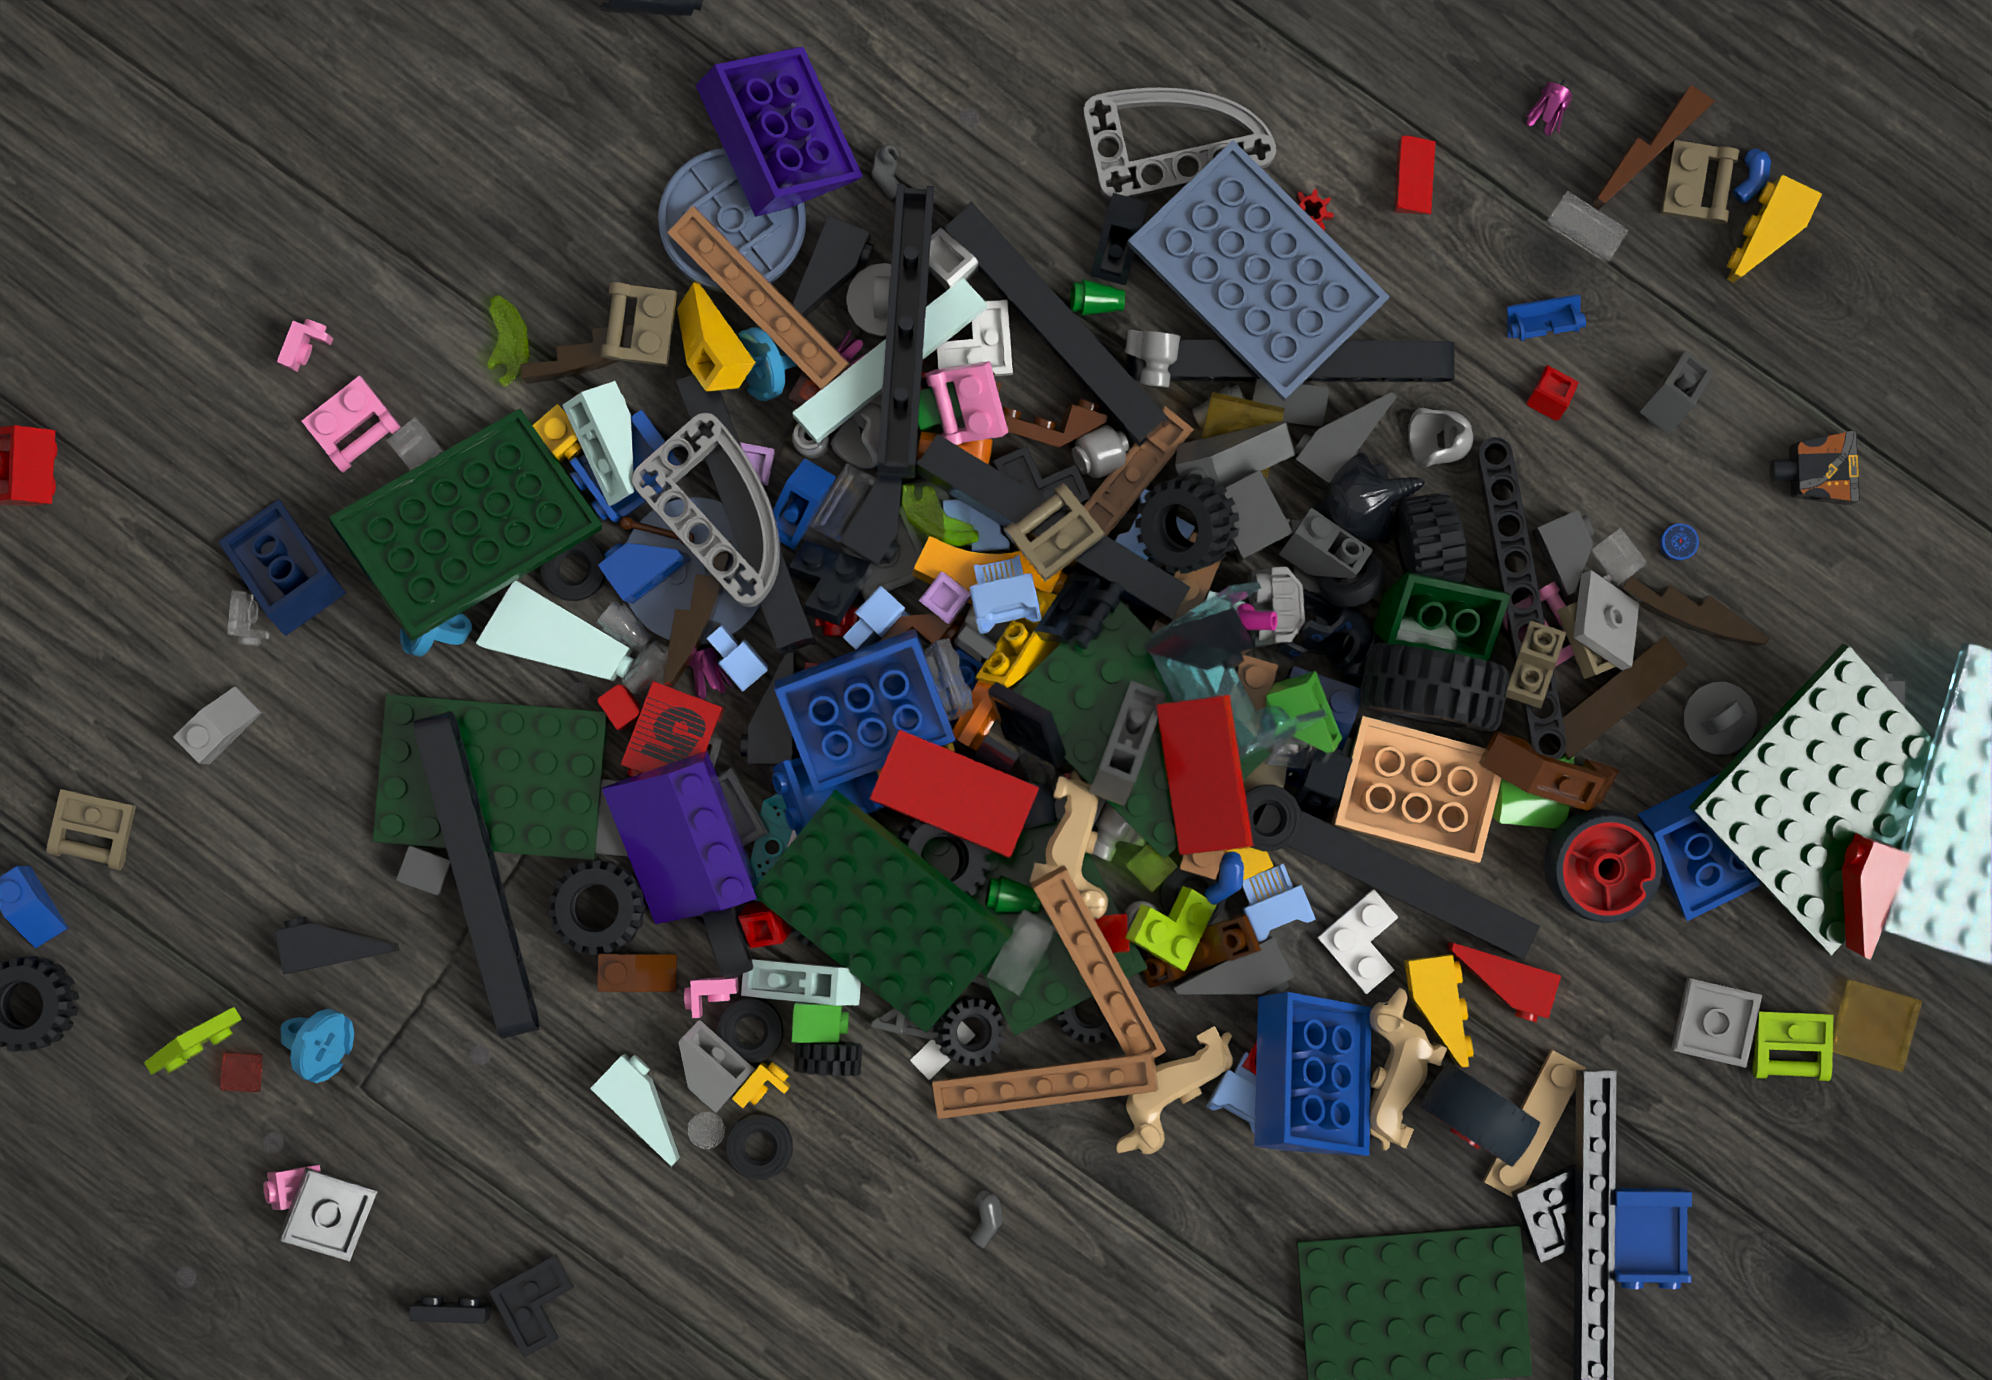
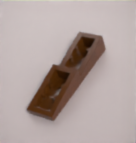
[1591,85,1715,210]

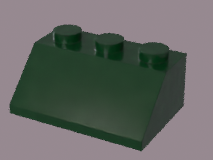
[1372,572,1511,661]

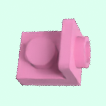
[277,319,333,372]
[684,976,739,1018]
[263,1165,321,1210]

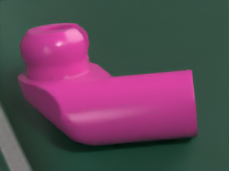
[1236,604,1278,630]

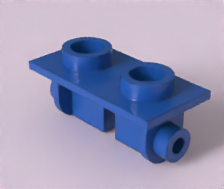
[1507,294,1586,341]

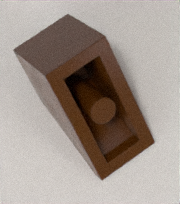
[597,953,677,992]

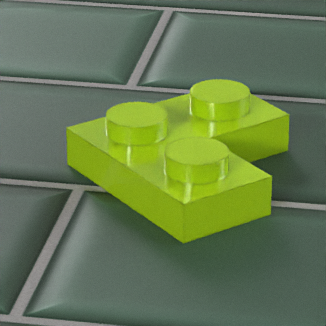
[1125,886,1217,971]
[144,1007,242,1075]

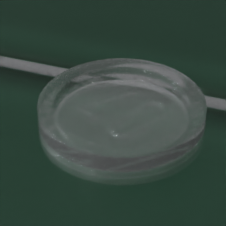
[688,1111,725,1149]

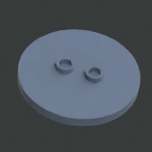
[658,148,806,293]
[627,497,761,645]

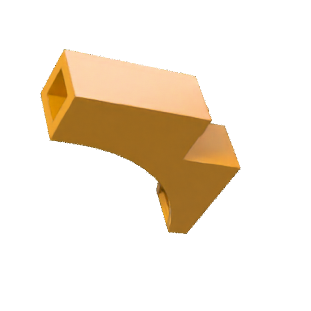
[912,536,1068,605]

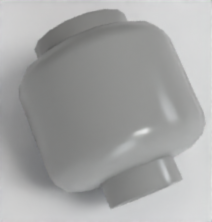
[1072,425,1129,479]

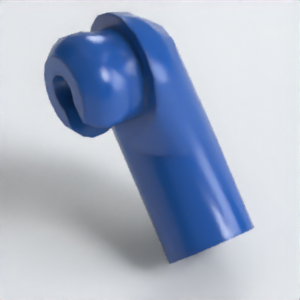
[1732,148,1771,204]
[1205,851,1244,905]

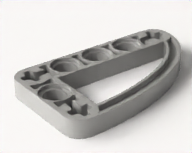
[1083,88,1276,200]
[632,413,780,607]

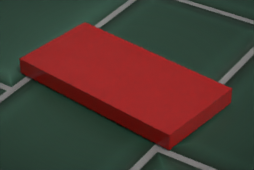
[1156,694,1253,855]
[870,729,1039,859]

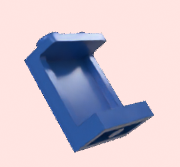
[569,409,688,524]
[772,757,885,835]
[1615,1188,1692,1289]

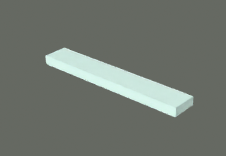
[793,278,987,444]

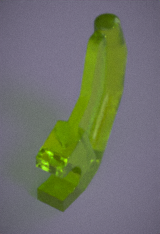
[487,295,530,387]
[902,484,979,547]

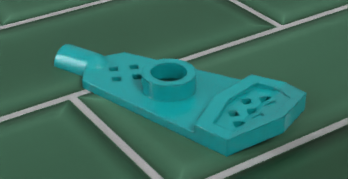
[750,794,793,902]

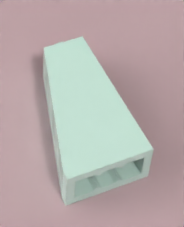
[476,581,634,682]

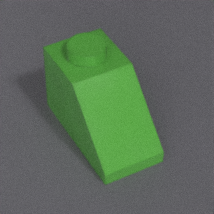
[1265,671,1342,753]
[792,1002,849,1042]

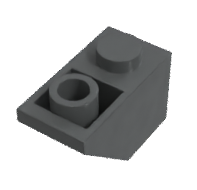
[1279,508,1373,579]

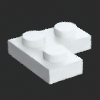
[937,300,1013,376]
[1317,889,1398,994]

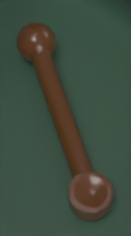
[619,516,695,546]

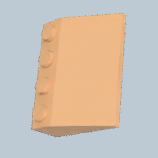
[1331,716,1502,864]

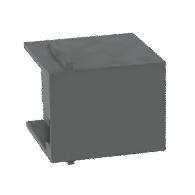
[1224,470,1293,564]

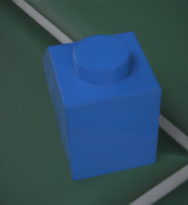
[773,458,836,550]
[598,543,691,604]
[0,866,69,948]

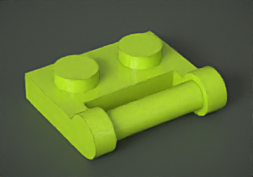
[1752,1011,1834,1081]

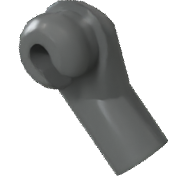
[871,144,900,202]
[969,1190,1003,1248]

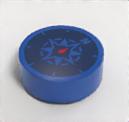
[1660,523,1699,561]

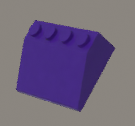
[695,47,863,217]
[602,751,758,924]

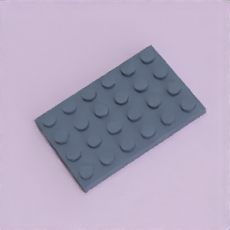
[1127,140,1390,402]

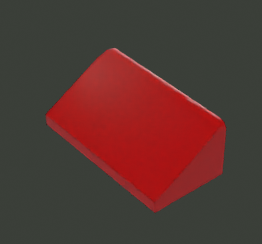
[1394,135,1436,215]

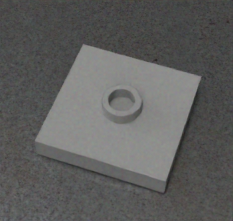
[1573,570,1639,670]
[1671,978,1762,1068]

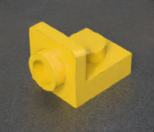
[533,403,583,462]
[732,1062,791,1108]

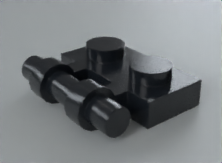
[1034,573,1124,649]

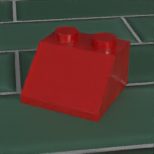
[0,425,58,506]

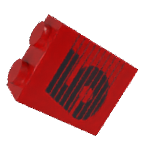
[621,681,725,777]

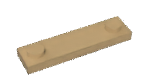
[1483,1050,1586,1197]

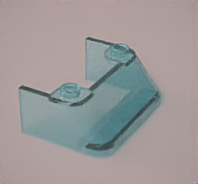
[1150,581,1327,760]

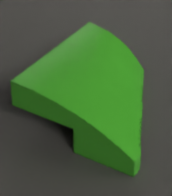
[1492,756,1574,829]

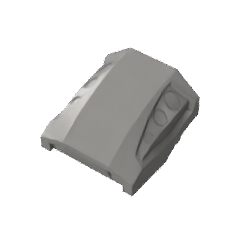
[1247,567,1305,647]

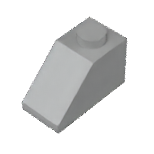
[173,686,262,765]
[679,1020,755,1113]

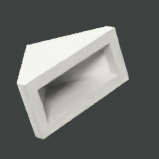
[929,228,978,290]

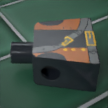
[1770,431,1860,505]

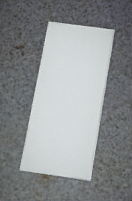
[910,1021,975,1080]

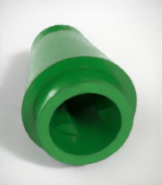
[1070,279,1125,316]
[985,875,1041,912]

